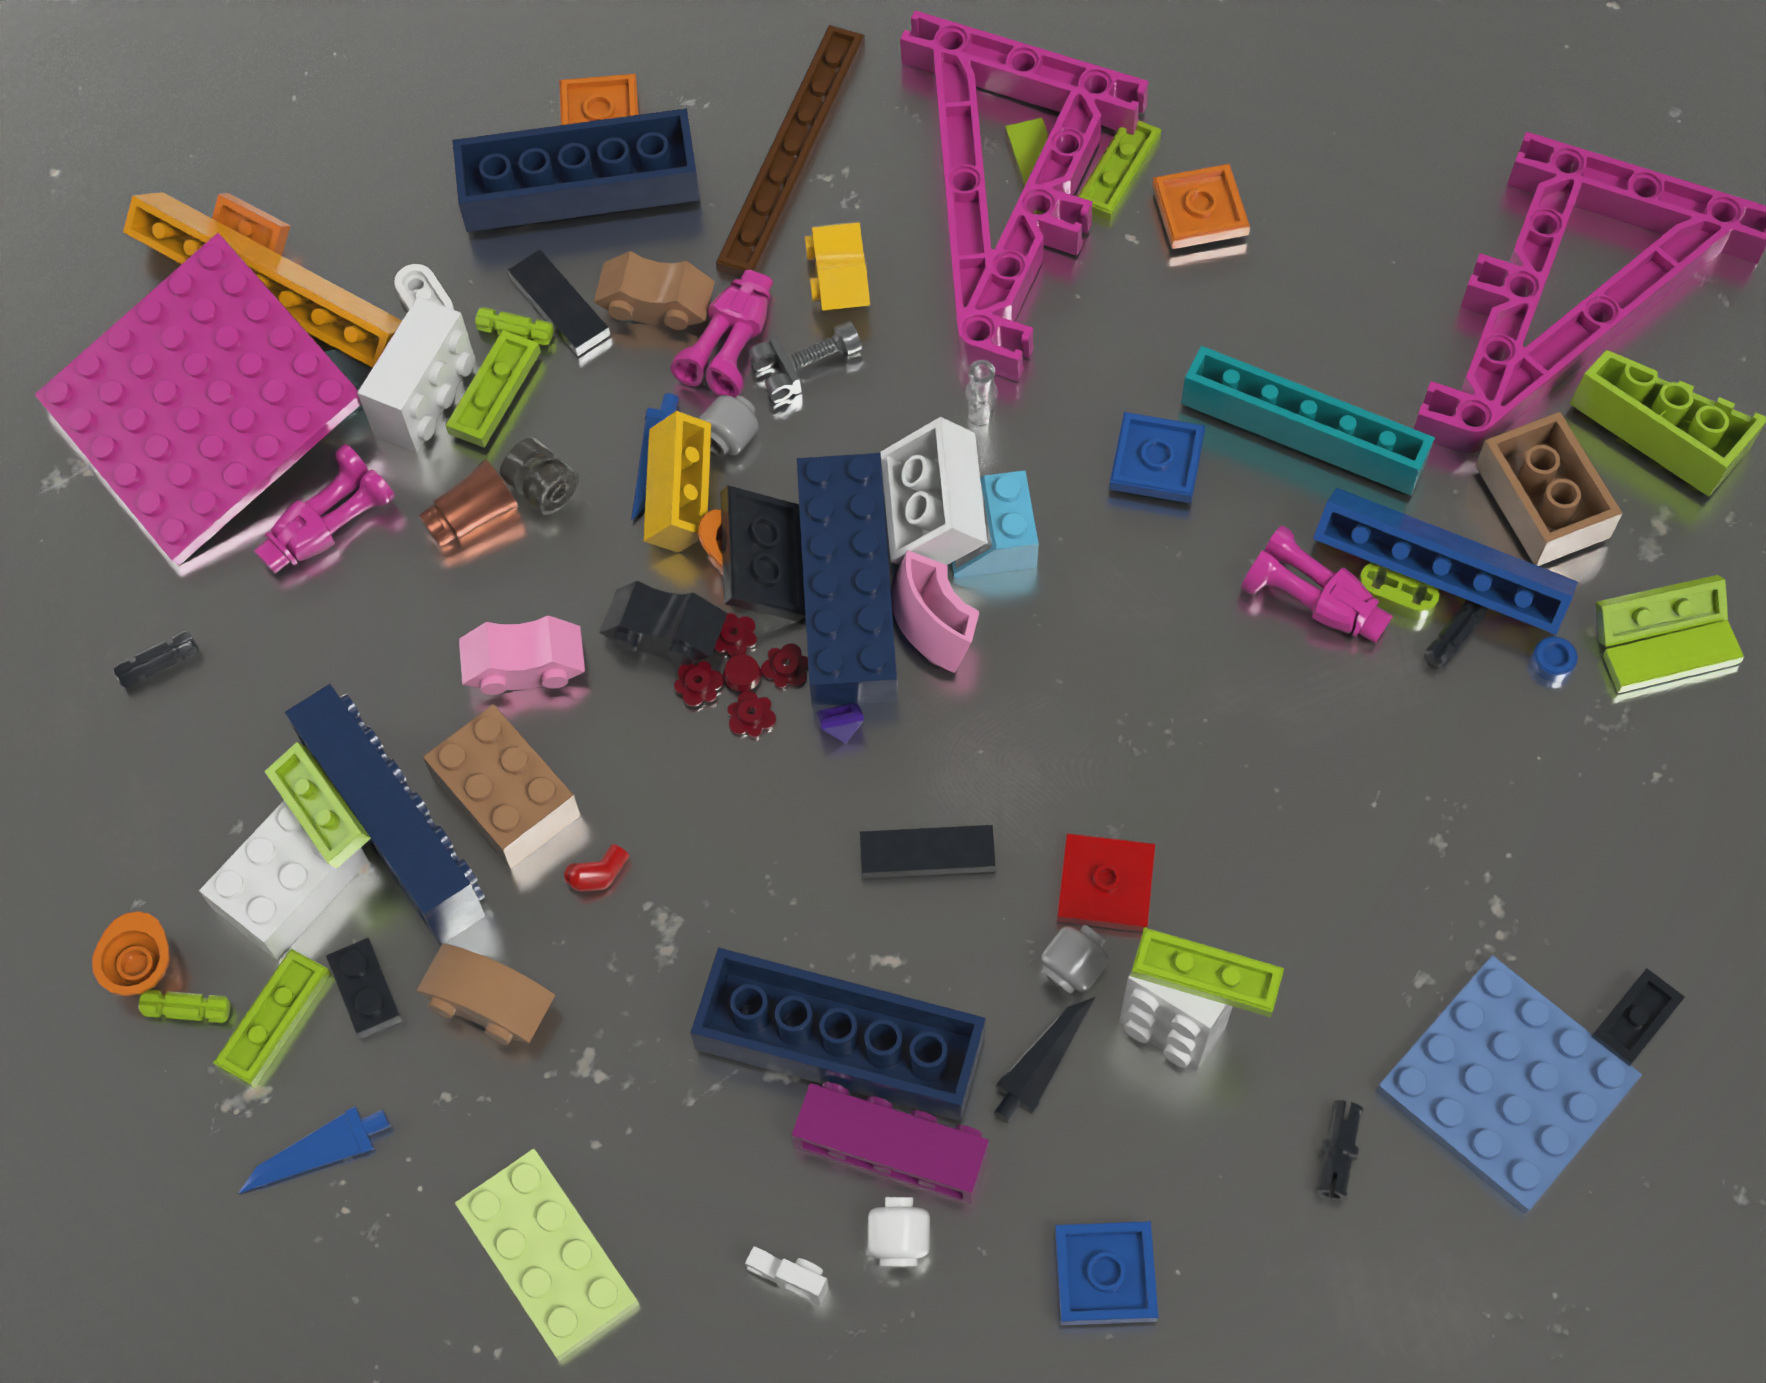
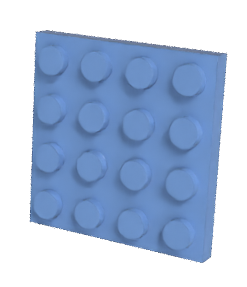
[1376,955,1642,1215]

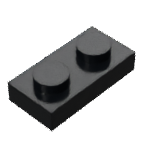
[326,938,403,1039]
[1591,968,1685,1066]

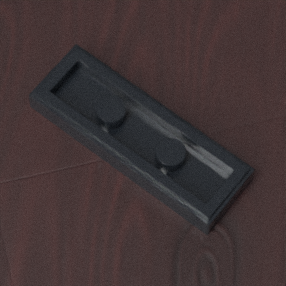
[507,250,610,356]
[860,825,996,879]

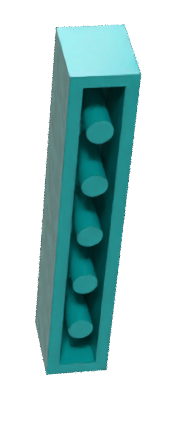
[1181,345,1435,495]

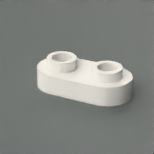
[394,264,454,311]

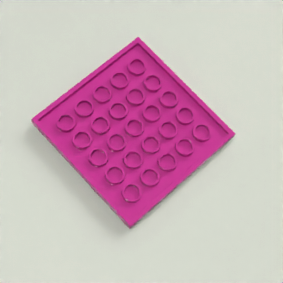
[34,233,361,565]

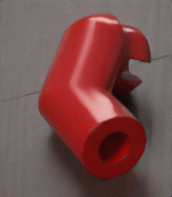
[564,844,630,892]

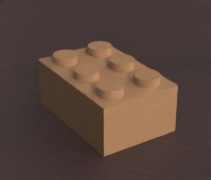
[1476,412,1623,566]
[423,704,581,869]

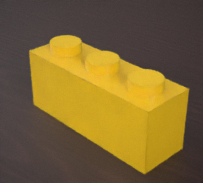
[643,411,711,553]

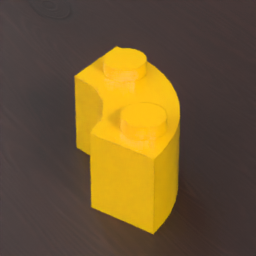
[804,222,870,311]

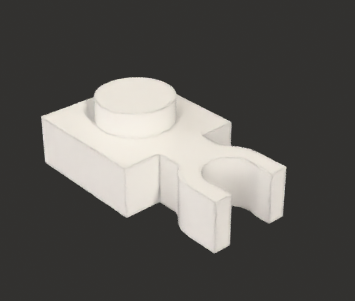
[745,1246,829,1306]

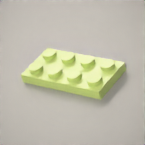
[455,1149,639,1361]

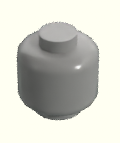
[699,395,759,457]
[1042,924,1109,995]

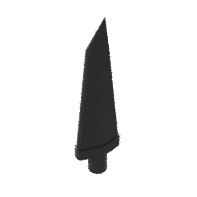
[994,997,1095,1123]

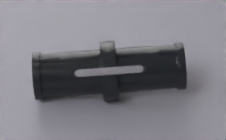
[1316,1100,1363,1201]

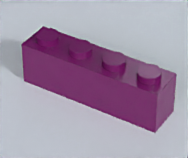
[792,1082,989,1205]

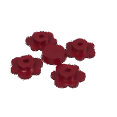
[674,613,809,738]

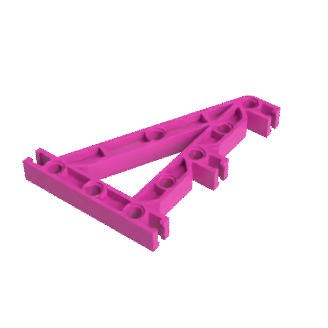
[900,10,1149,382]
[1413,131,1766,453]

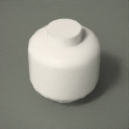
[868,1197,930,1266]

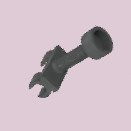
[748,320,862,402]

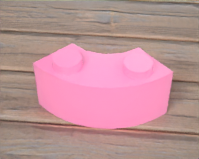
[890,550,979,673]
[459,615,585,695]

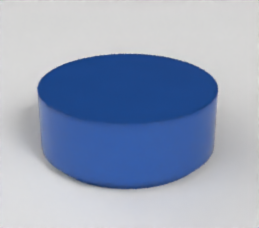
[1531,636,1578,682]

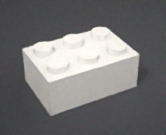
[357,297,475,453]
[880,417,987,565]
[199,801,368,961]
[1119,974,1233,1071]

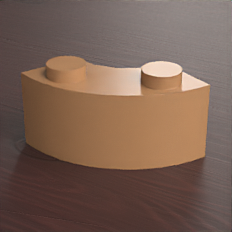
[594,251,715,330]
[416,944,555,1045]

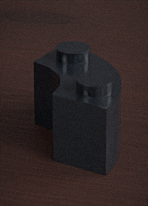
[599,581,727,665]

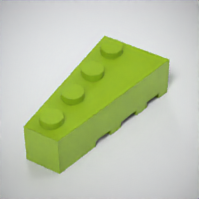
[1569,350,1766,497]

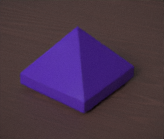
[816,702,864,744]

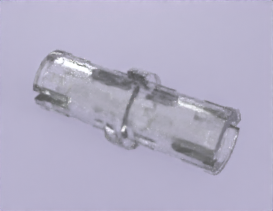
[965,360,998,427]

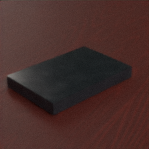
[720,485,805,622]

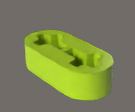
[1359,562,1439,621]

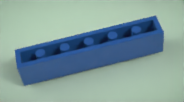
[1313,487,1578,635]

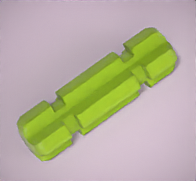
[475,307,554,345]
[139,990,231,1023]

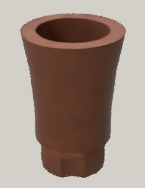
[419,459,518,547]

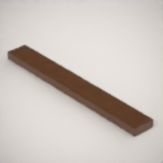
[716,25,865,278]

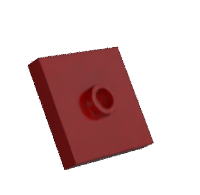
[1057,833,1156,932]

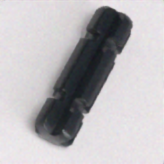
[1424,599,1488,669]
[113,631,198,688]

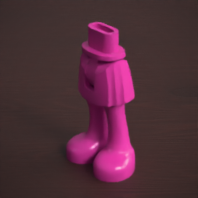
[670,270,773,398]
[254,444,395,574]
[1240,525,1393,643]

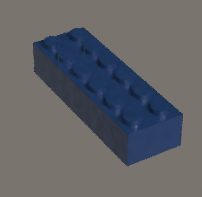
[452,108,700,232]
[797,453,898,707]
[284,684,486,946]
[690,947,986,1121]

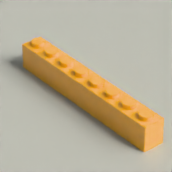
[123,192,402,368]

